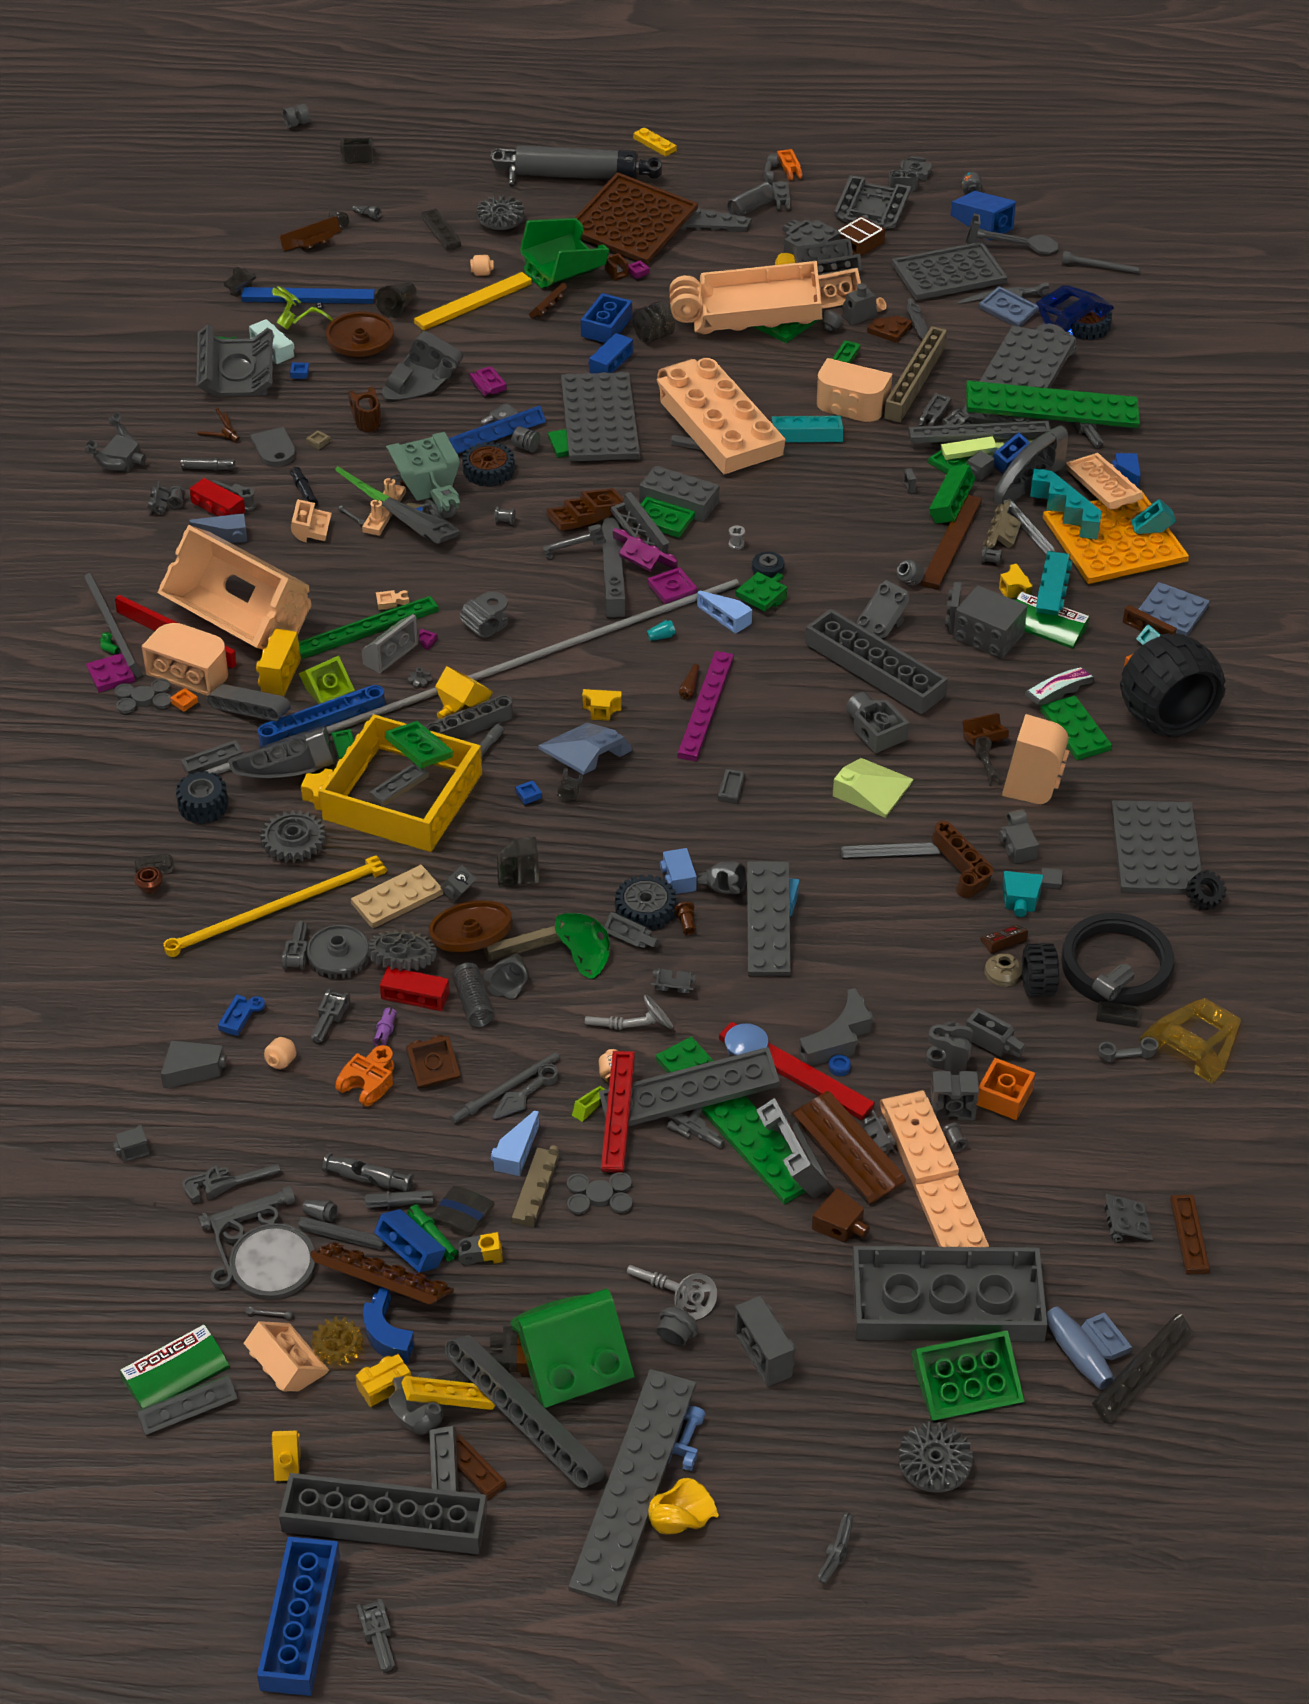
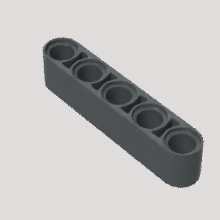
[207,684,291,721]
[426,695,513,739]

